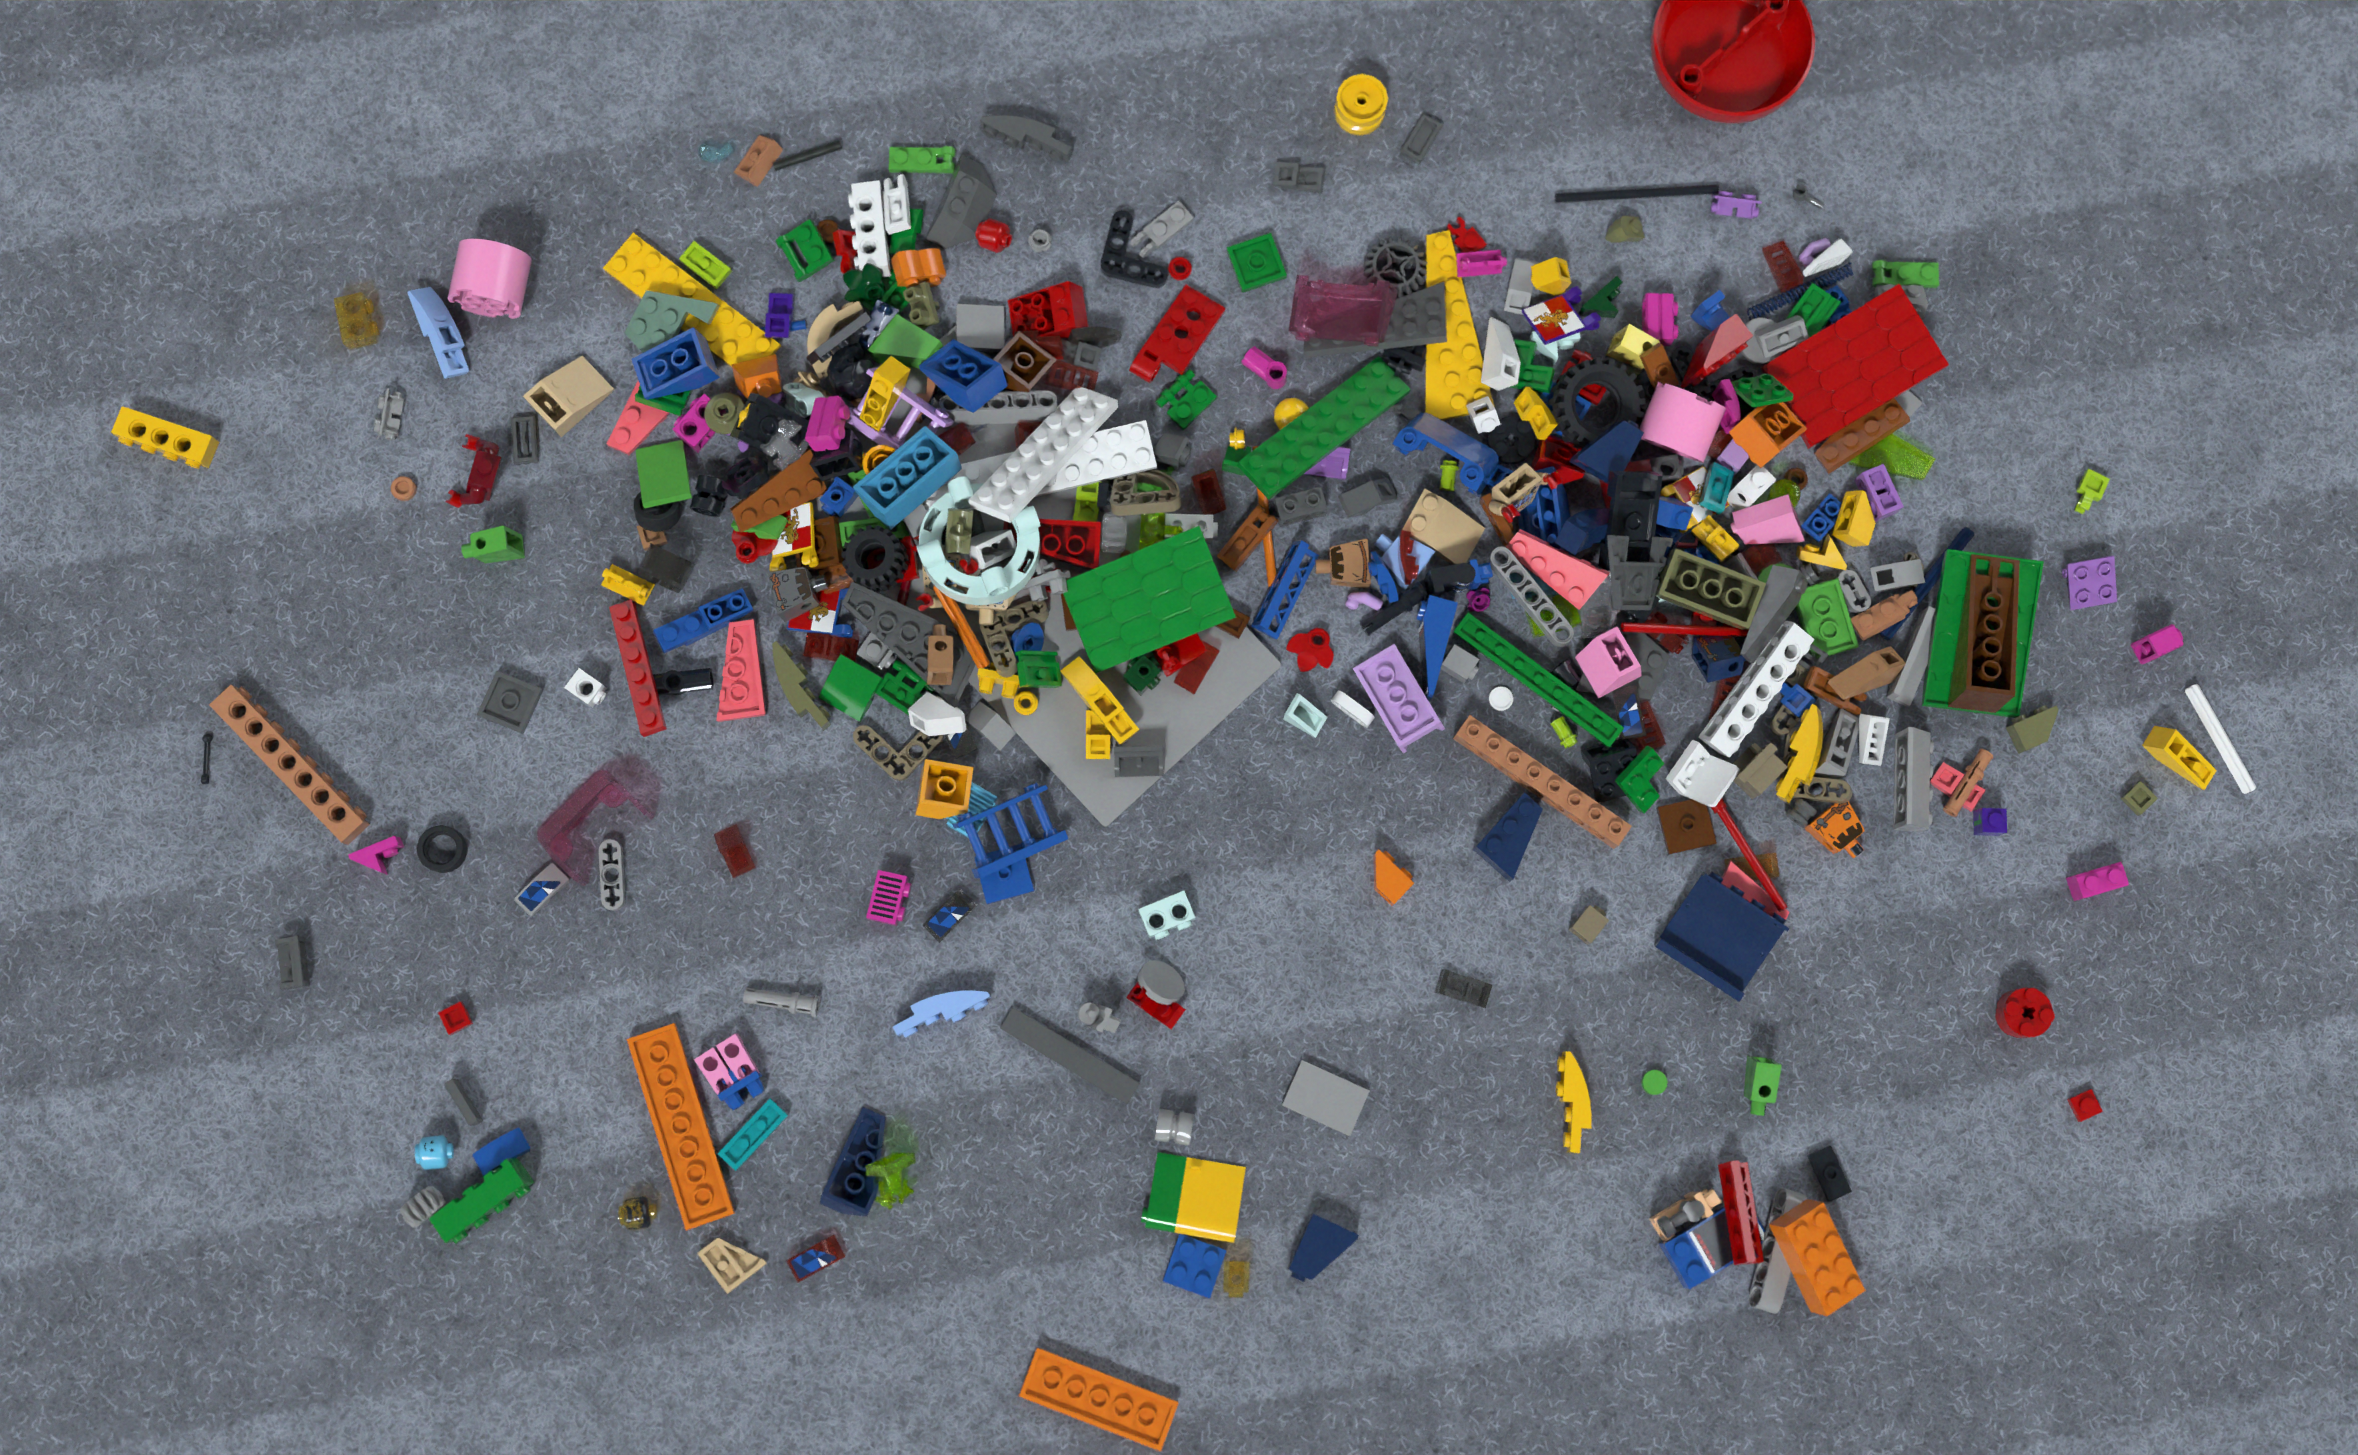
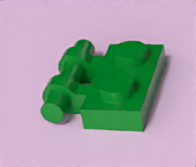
[1155,369,1217,431]
[875,659,935,716]

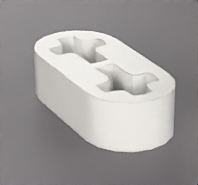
[1331,690,1375,728]

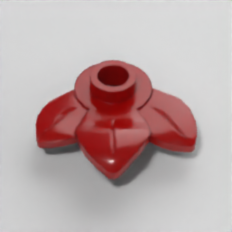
[732,530,778,564]
[1286,628,1334,672]

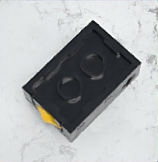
[730,393,811,464]

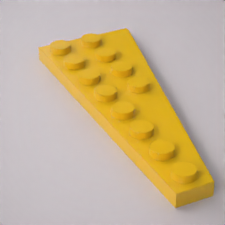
[1425,230,1495,421]

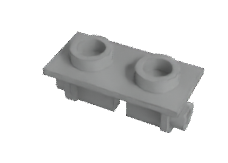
[373,388,404,441]

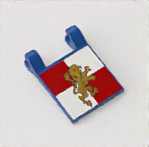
[787,588,853,639]

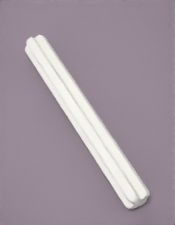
[2185,684,2256,794]

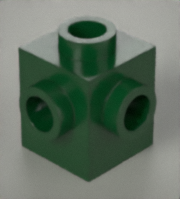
[1123,654,1161,696]

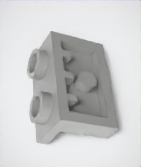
[855,632,895,670]

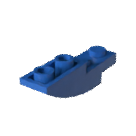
[653,588,753,653]

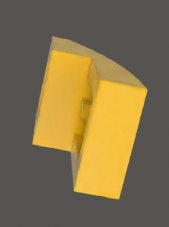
[1513,387,1558,440]
[1086,710,1110,759]

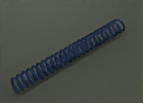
[1747,262,1853,321]

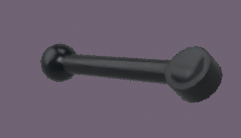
[201,734,212,784]

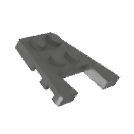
[1607,535,1673,610]
[1575,606,1670,701]

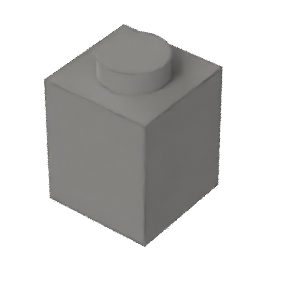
[1441,644,1479,683]

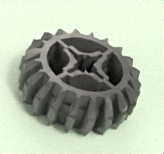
[1363,236,1427,300]

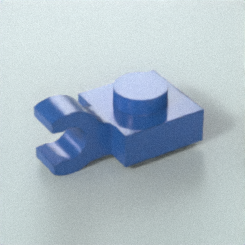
[1780,682,1816,719]

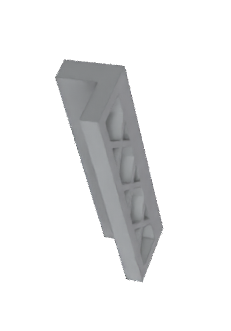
[1886,606,1936,707]

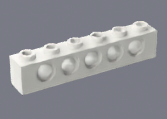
[1699,620,1815,758]

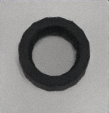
[633,492,681,532]
[417,825,468,873]

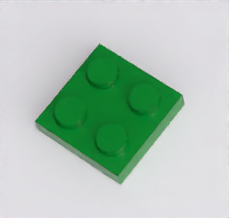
[1226,233,1287,293]

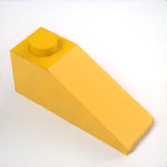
[2142,726,2217,790]

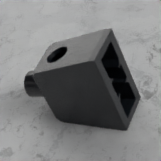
[809,427,863,481]

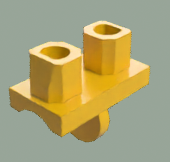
[1691,515,1739,562]
[977,657,1021,699]

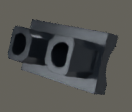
[1382,345,1427,377]

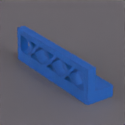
[1251,540,1319,640]

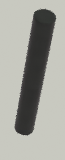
[772,140,842,171]

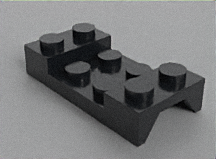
[1598,471,1662,571]

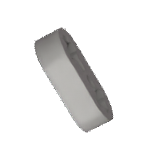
[1836,570,1871,614]

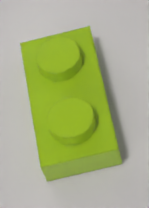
[679,241,732,289]

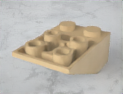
[523,356,615,437]

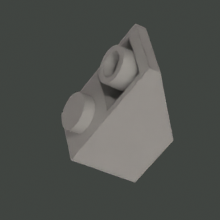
[1870,559,1925,593]

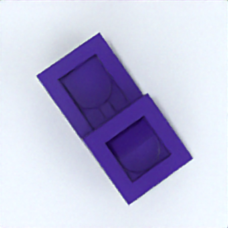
[765,293,794,338]

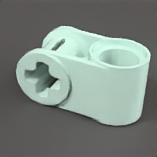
[783,382,824,418]

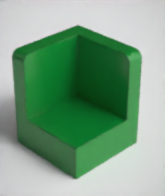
[1222,446,1252,476]

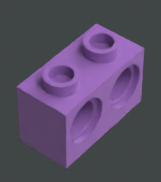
[1855,464,1904,522]

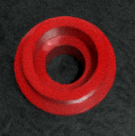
[1168,257,1192,281]

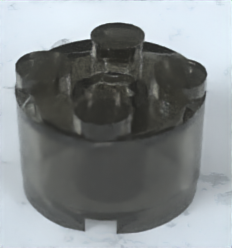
[638,543,695,593]

